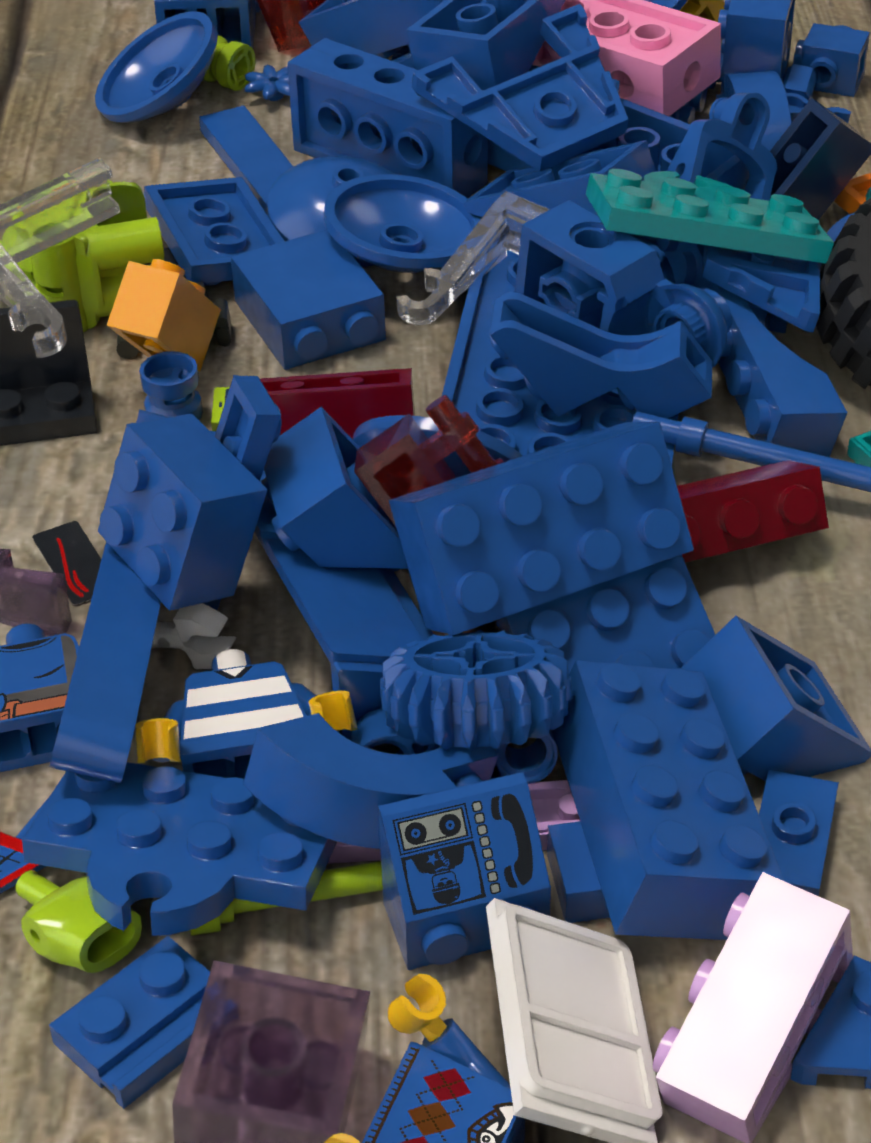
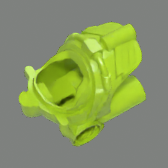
[0,181,164,333]

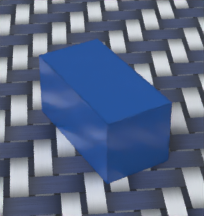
[547,821,610,923]

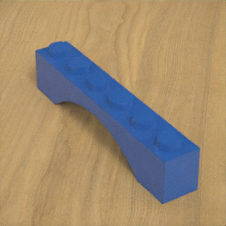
[657,238,848,457]

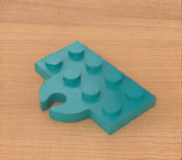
[586,169,834,264]

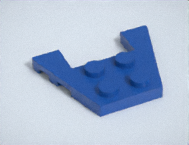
[412,4,629,172]

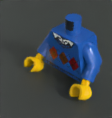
[324,974,525,1143]

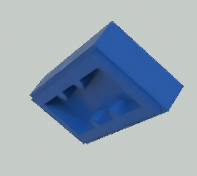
[759,770,839,896]

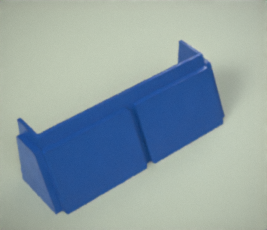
[210,431,433,740]

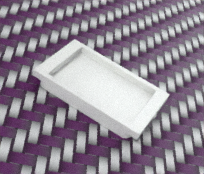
[486,898,663,1143]

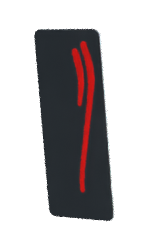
[32,521,101,605]

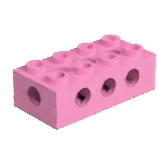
[533,0,721,116]

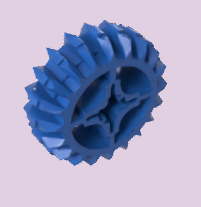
[380,629,572,751]

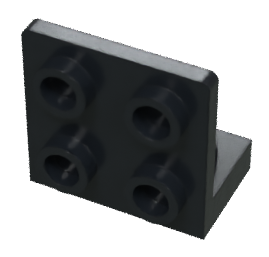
[0,300,97,446]

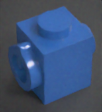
[793,23,870,97]

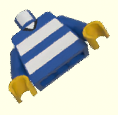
[135,649,357,779]

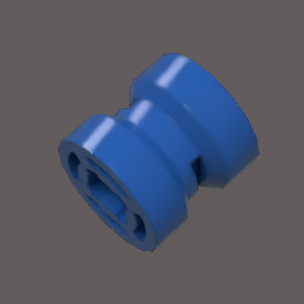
[139,351,203,420]

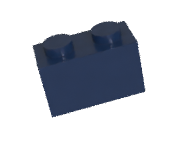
[745,98,871,220]

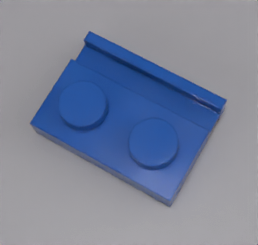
[49,936,242,1109]

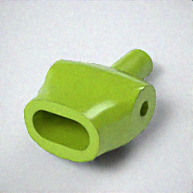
[16,870,142,973]

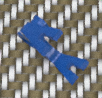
[667,93,777,201]

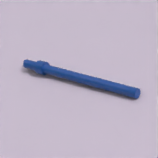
[632,411,871,492]

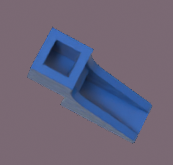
[489,292,713,419]

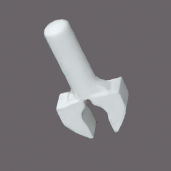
[152,603,236,669]

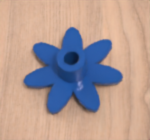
[244,64,290,101]

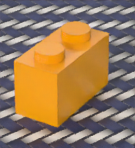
[106,259,221,372]

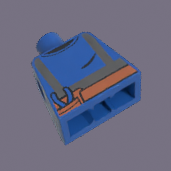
[0,624,79,772]

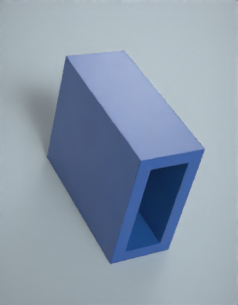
[231,230,386,370]

